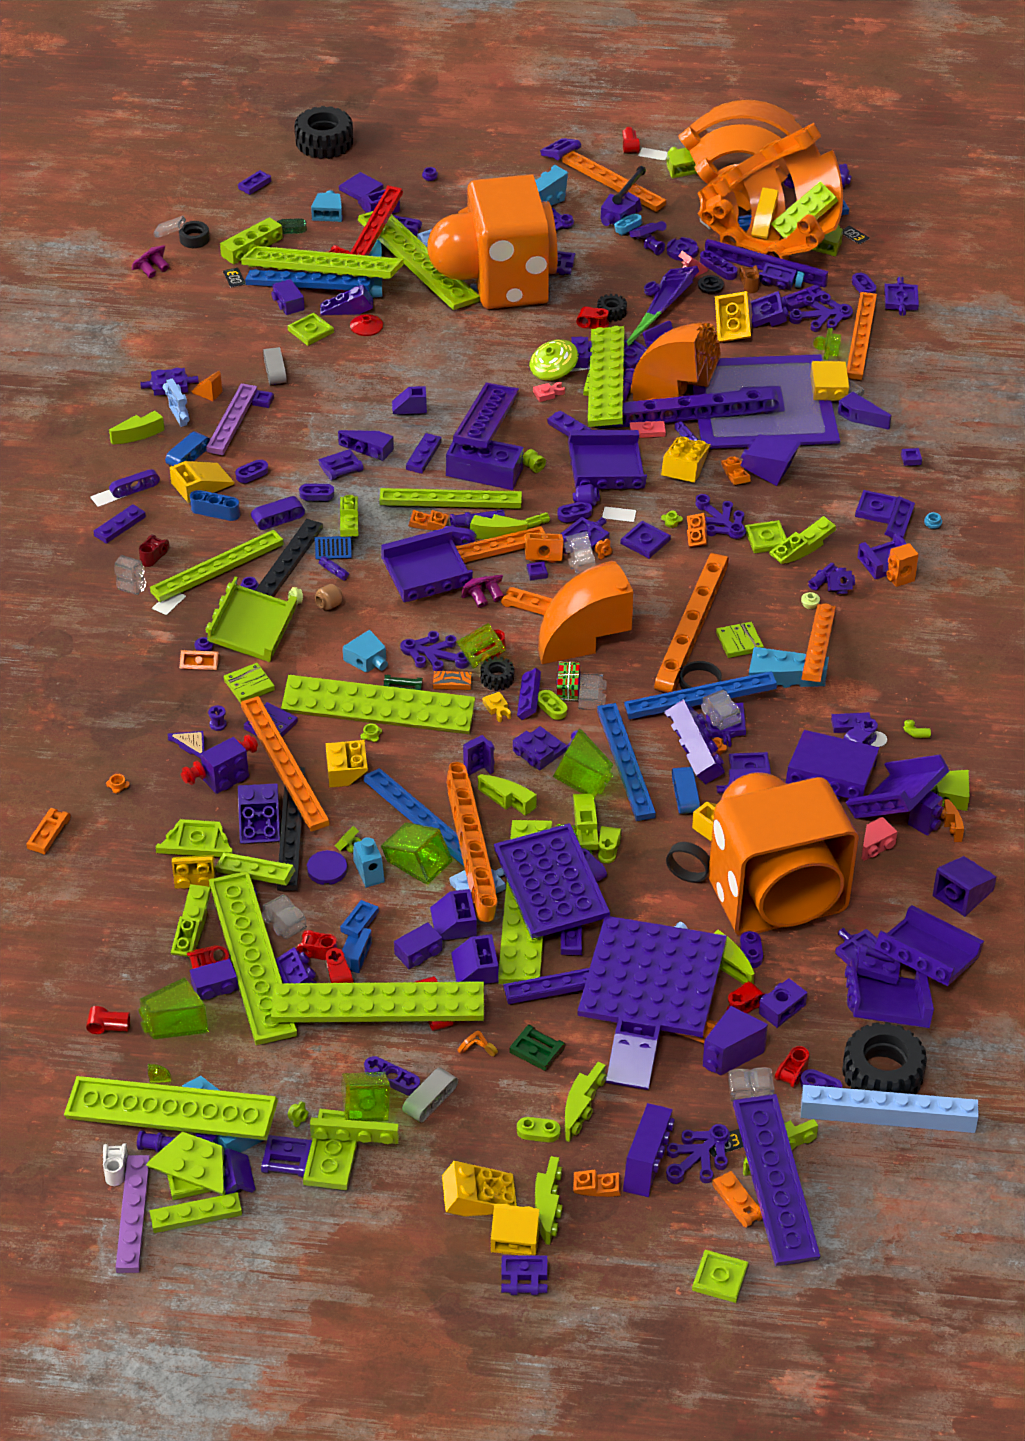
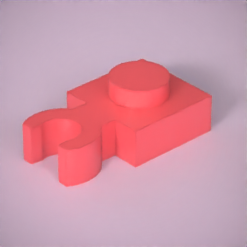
[533,382,565,402]

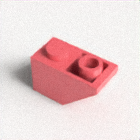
[861,817,897,861]

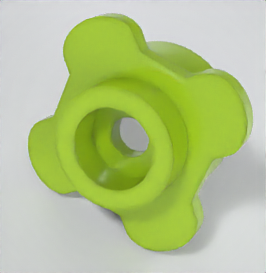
[661,511,683,528]
[360,724,382,742]
[288,1101,309,1127]

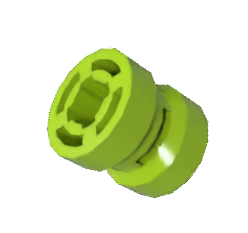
[523,449,546,473]

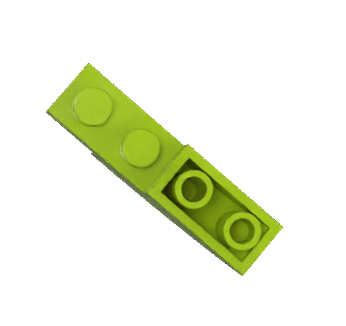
[340,495,359,537]
[769,516,836,564]
[573,794,599,850]
[171,884,211,957]
[565,1062,607,1142]
[743,1119,818,1176]
[535,1156,563,1245]

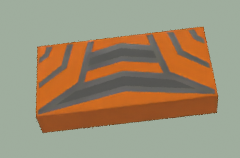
[433,671,472,690]

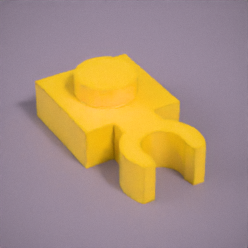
[483,692,511,722]

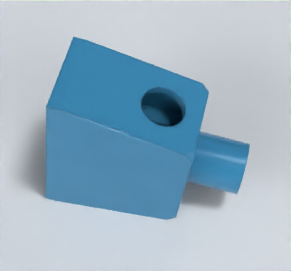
[311,190,342,222]
[343,630,388,672]
[353,837,385,888]

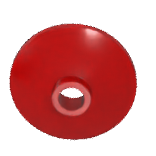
[350,314,383,336]

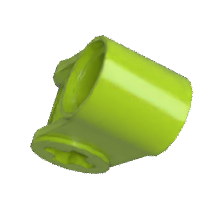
[598,826,621,863]

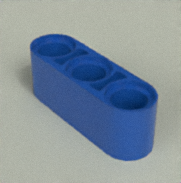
[165,431,210,466]
[190,490,240,521]
[672,767,700,814]

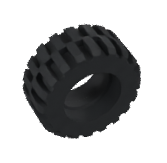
[294,106,354,159]
[842,1022,927,1094]

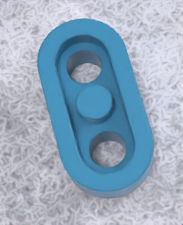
[614,214,642,235]

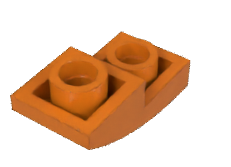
[721,456,751,485]
[408,510,449,530]
[687,513,707,548]
[940,799,964,842]
[573,1170,621,1197]

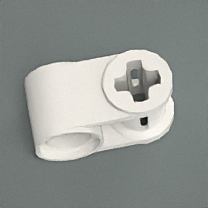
[103,1143,127,1186]

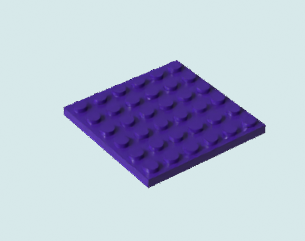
[578,916,727,1037]

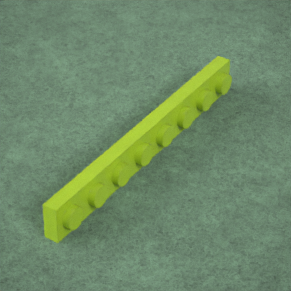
[379,488,522,508]
[150,530,284,602]

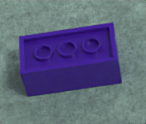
[446,440,523,490]

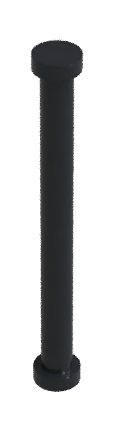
[612,166,646,204]

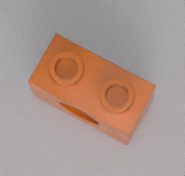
[525,533,563,563]
[886,543,919,587]

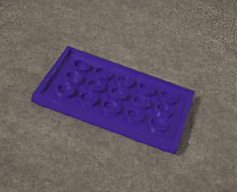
[494,823,610,939]

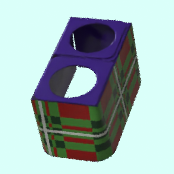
[557,661,580,701]

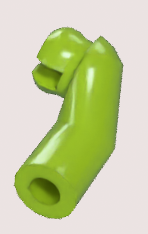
[903,720,931,738]

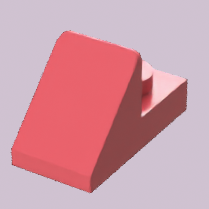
[679,251,709,277]

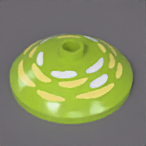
[529,339,578,380]

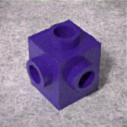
[827,568,855,594]

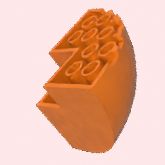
[631,323,721,401]
[538,561,633,664]

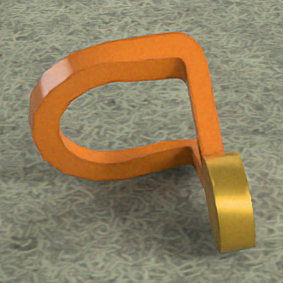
[457,1031,498,1057]

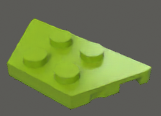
[156,819,233,857]
[146,1132,225,1195]

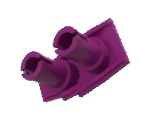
[132,245,169,278]
[461,575,504,608]

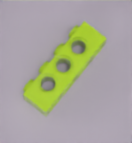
[220,217,283,265]

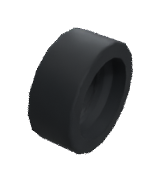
[179,221,210,248]

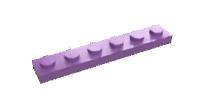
[206,383,257,455]
[116,1155,150,1273]

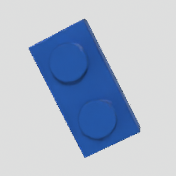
[340,900,379,939]

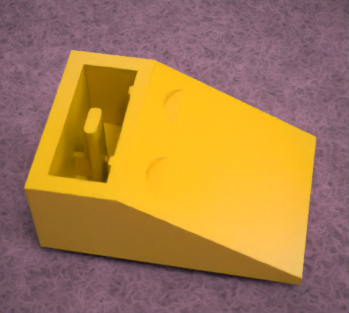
[661,437,711,483]
[170,461,234,503]
[442,1161,517,1217]

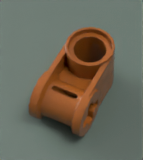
[739,265,759,293]

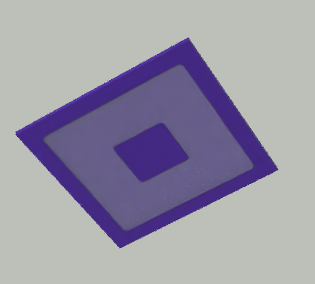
[692,354,840,449]

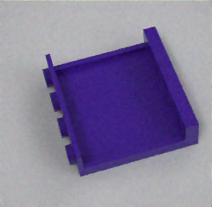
[568,430,647,489]
[381,527,473,602]
[786,730,880,798]
[846,754,950,818]
[874,905,984,986]
[845,958,934,1028]

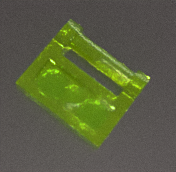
[456,623,506,669]

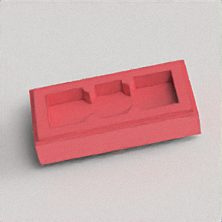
[629,421,666,438]

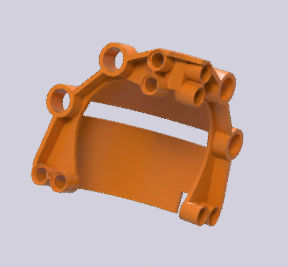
[678,100,802,211]
[697,123,843,260]

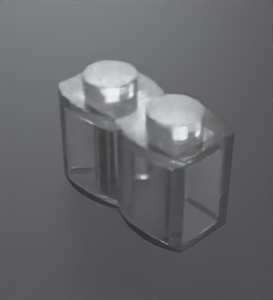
[564,531,596,574]
[114,555,146,595]
[578,673,607,710]
[701,689,741,730]
[262,894,307,939]
[728,1068,774,1102]

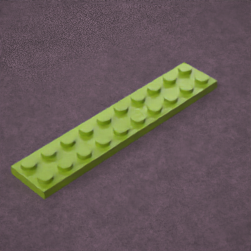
[358,211,480,310]
[241,246,403,279]
[588,326,625,427]
[281,675,476,734]
[498,820,552,984]
[209,871,297,1045]
[271,982,484,1022]
[64,1076,278,1140]

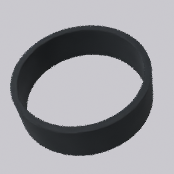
[680,661,722,690]
[666,842,710,883]

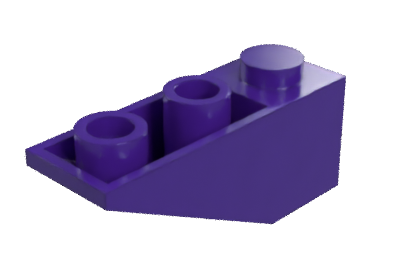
[320,284,373,315]
[838,392,892,429]
[338,430,394,461]

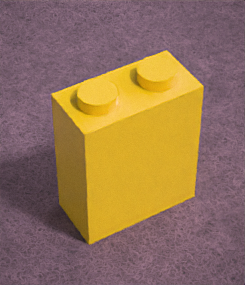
[810,361,849,400]

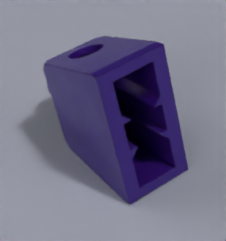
[601,193,636,226]

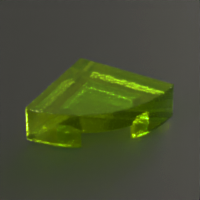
[148,1064,171,1083]

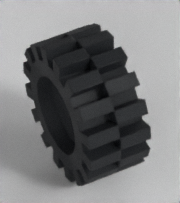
[597,294,627,322]
[480,656,514,691]

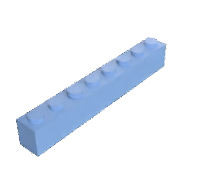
[801,1085,978,1133]

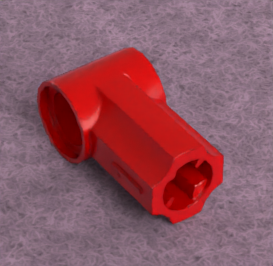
[622,127,640,153]
[86,1006,130,1034]

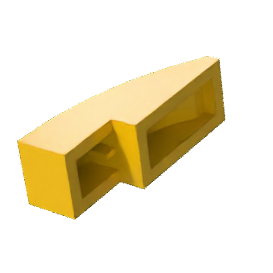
[751,188,778,239]

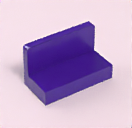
[221,1148,255,1196]

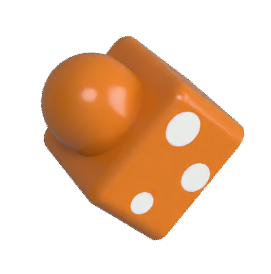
[427,174,558,309]
[708,773,859,936]

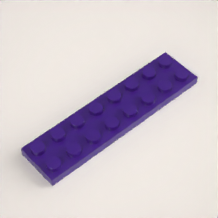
[453,382,519,449]
[733,1094,820,1266]

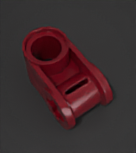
[139,534,169,567]

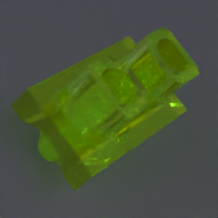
[813,328,841,360]

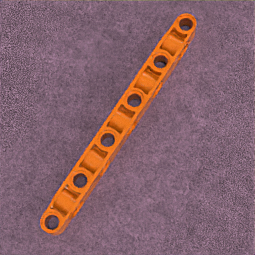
[654,553,729,693]
[446,762,497,922]

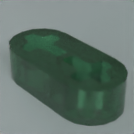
[277,218,307,234]

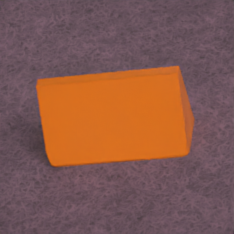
[180,650,220,670]

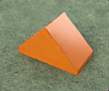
[191,371,223,401]

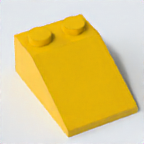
[715,291,752,342]

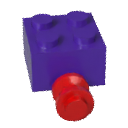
[181,734,258,794]

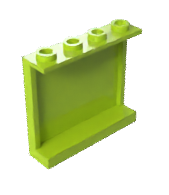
[205,577,297,662]

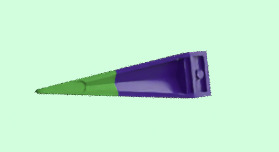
[626,266,699,346]

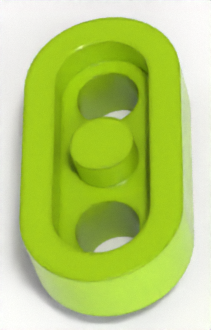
[537,690,567,720]
[517,1117,560,1143]

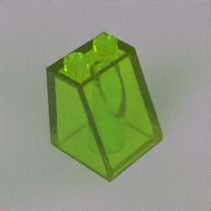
[553,729,614,798]
[381,822,453,885]
[139,977,208,1039]
[341,1072,390,1121]

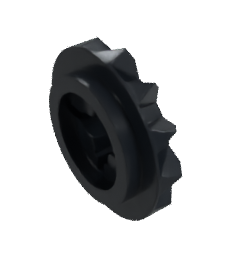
[698,275,724,294]

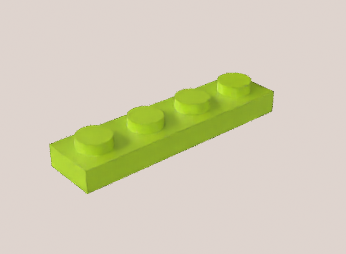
[215,852,295,886]
[310,1117,399,1144]
[149,1192,242,1233]

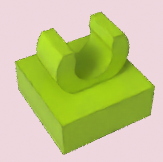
[335,826,361,853]

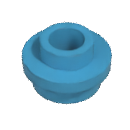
[924,512,942,529]

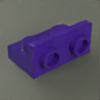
[275,947,317,983]

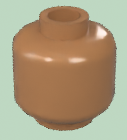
[315,584,343,611]

